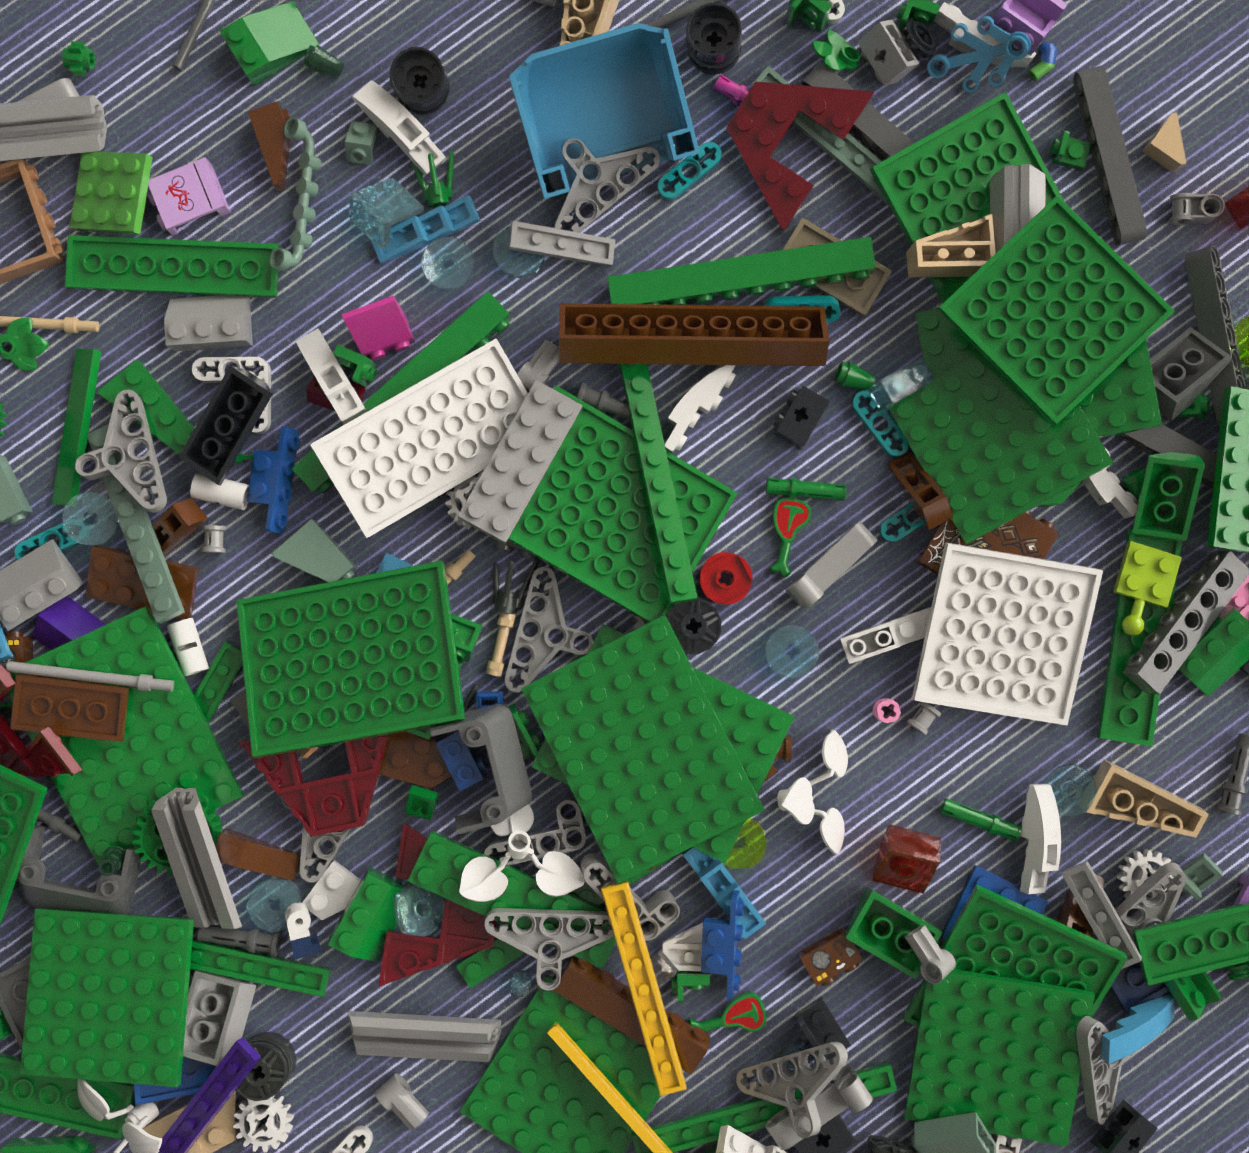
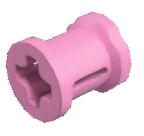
[873,698,901,723]

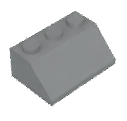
[164,296,253,351]
[0,539,84,631]
[183,971,257,1066]

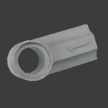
[517,339,559,391]
[905,924,956,984]
[375,1073,429,1131]

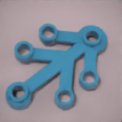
[927,16,1031,93]

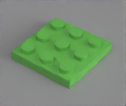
[69,152,153,235]

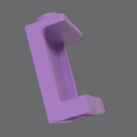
[988,0,1067,56]

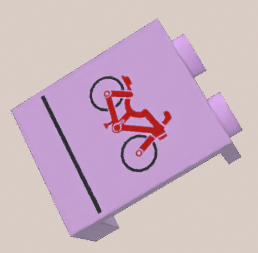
[147,157,231,236]

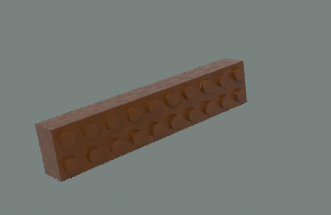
[559,303,829,366]

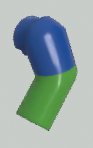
[1028,42,1057,81]

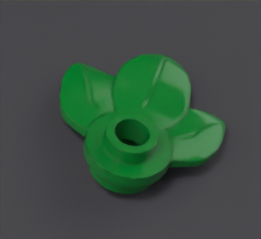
[812,29,860,71]
[0,318,49,371]

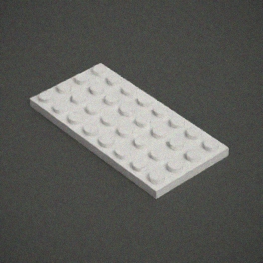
[310,339,528,538]

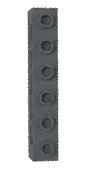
[1123,550,1249,694]

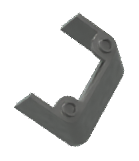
[430,704,532,835]
[17,824,141,914]

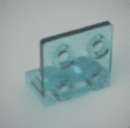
[349,178,424,249]

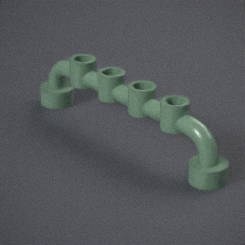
[269,117,321,271]

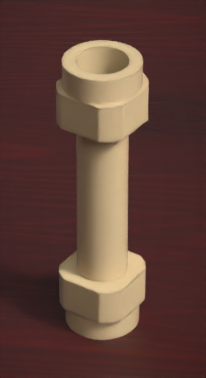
[486,612,516,677]

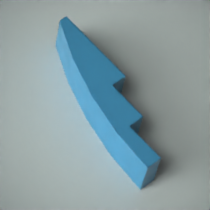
[371,195,481,263]
[681,847,766,939]
[1101,993,1175,1064]

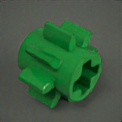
[62,41,95,76]

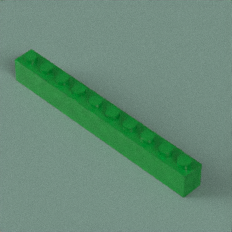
[608,237,876,305]
[292,291,511,494]

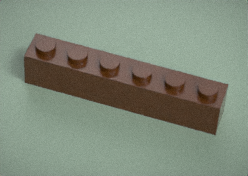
[553,956,710,1075]

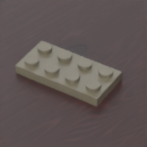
[783,217,892,317]

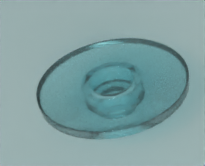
[422,237,474,289]
[1045,764,1096,817]

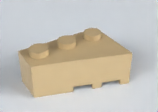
[906,214,996,278]

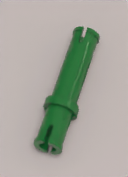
[765,477,846,501]
[940,798,1022,842]

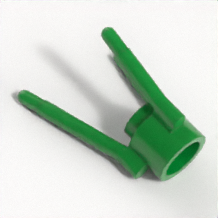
[411,152,454,207]

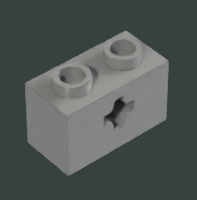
[857,20,919,86]

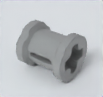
[201,525,227,553]
[907,702,941,735]

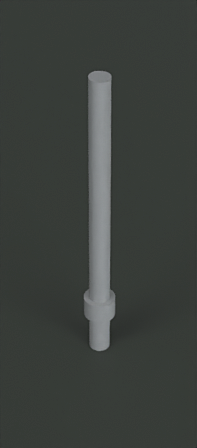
[6,661,174,692]

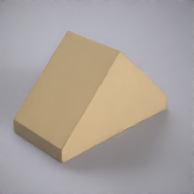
[1142,112,1186,172]

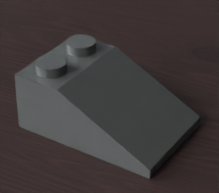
[1150,327,1232,421]

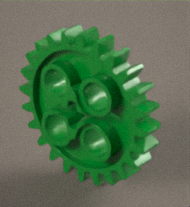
[132,795,223,876]

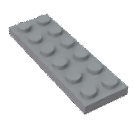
[458,380,583,544]

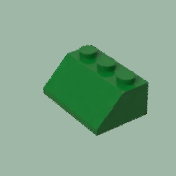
[1131,452,1205,541]
[1179,604,1249,697]
[328,866,415,961]
[845,886,943,979]

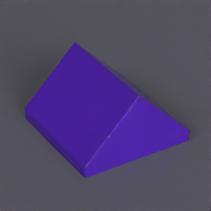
[32,595,106,650]

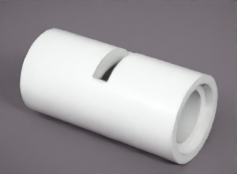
[190,472,249,510]
[167,618,209,677]

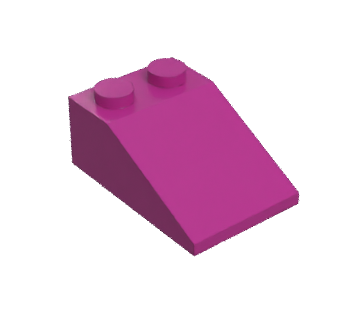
[342,296,415,361]

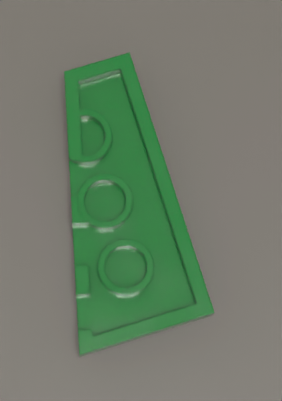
[97,359,195,454]

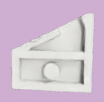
[302,860,361,920]
[662,918,716,971]

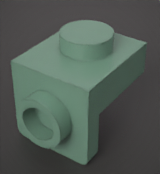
[345,121,378,165]
[1181,852,1223,900]

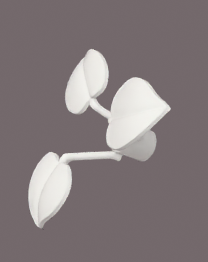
[777,729,848,854]
[459,805,585,902]
[77,1079,162,1153]

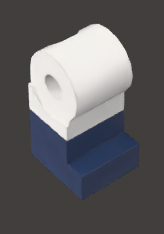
[285,903,321,959]

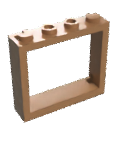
[0,159,64,284]

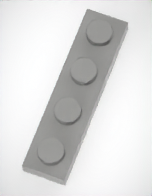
[508,221,615,267]
[1062,861,1142,969]

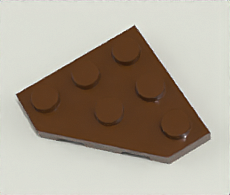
[345,731,452,789]

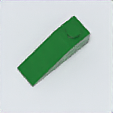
[0,1136,96,1153]

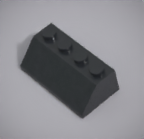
[179,365,273,486]

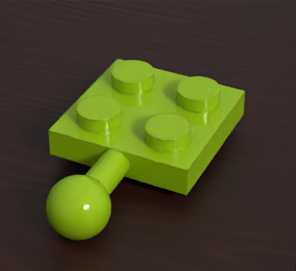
[1113,541,1182,636]

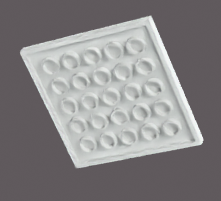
[912,542,1103,725]

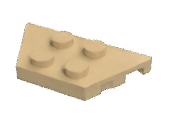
[143,1090,238,1153]

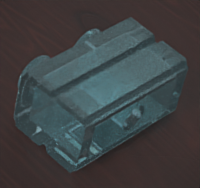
[869,358,934,411]

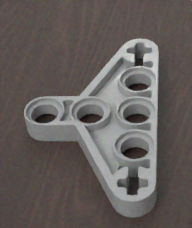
[554,139,660,233]
[75,390,167,513]
[505,567,593,693]
[281,775,380,883]
[1091,863,1186,944]
[484,908,614,991]
[1076,1016,1130,1125]
[736,1042,848,1138]

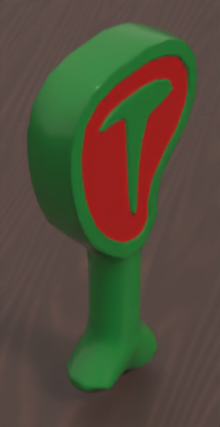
[769,498,811,578]
[688,992,766,1032]

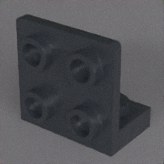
[794,997,851,1061]

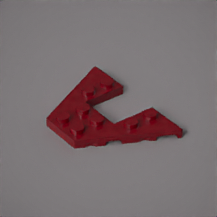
[726,82,874,231]
[0,664,82,778]
[238,734,389,837]
[378,824,497,986]

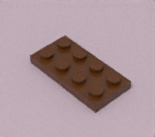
[86,545,199,619]
[11,674,130,742]

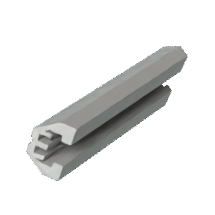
[0,95,107,161]
[990,164,1046,253]
[151,788,242,929]
[347,1011,501,1062]

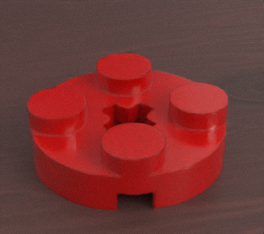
[699,552,752,605]

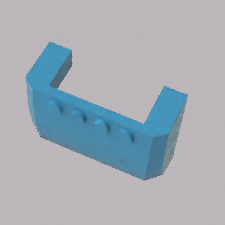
[509,23,700,199]

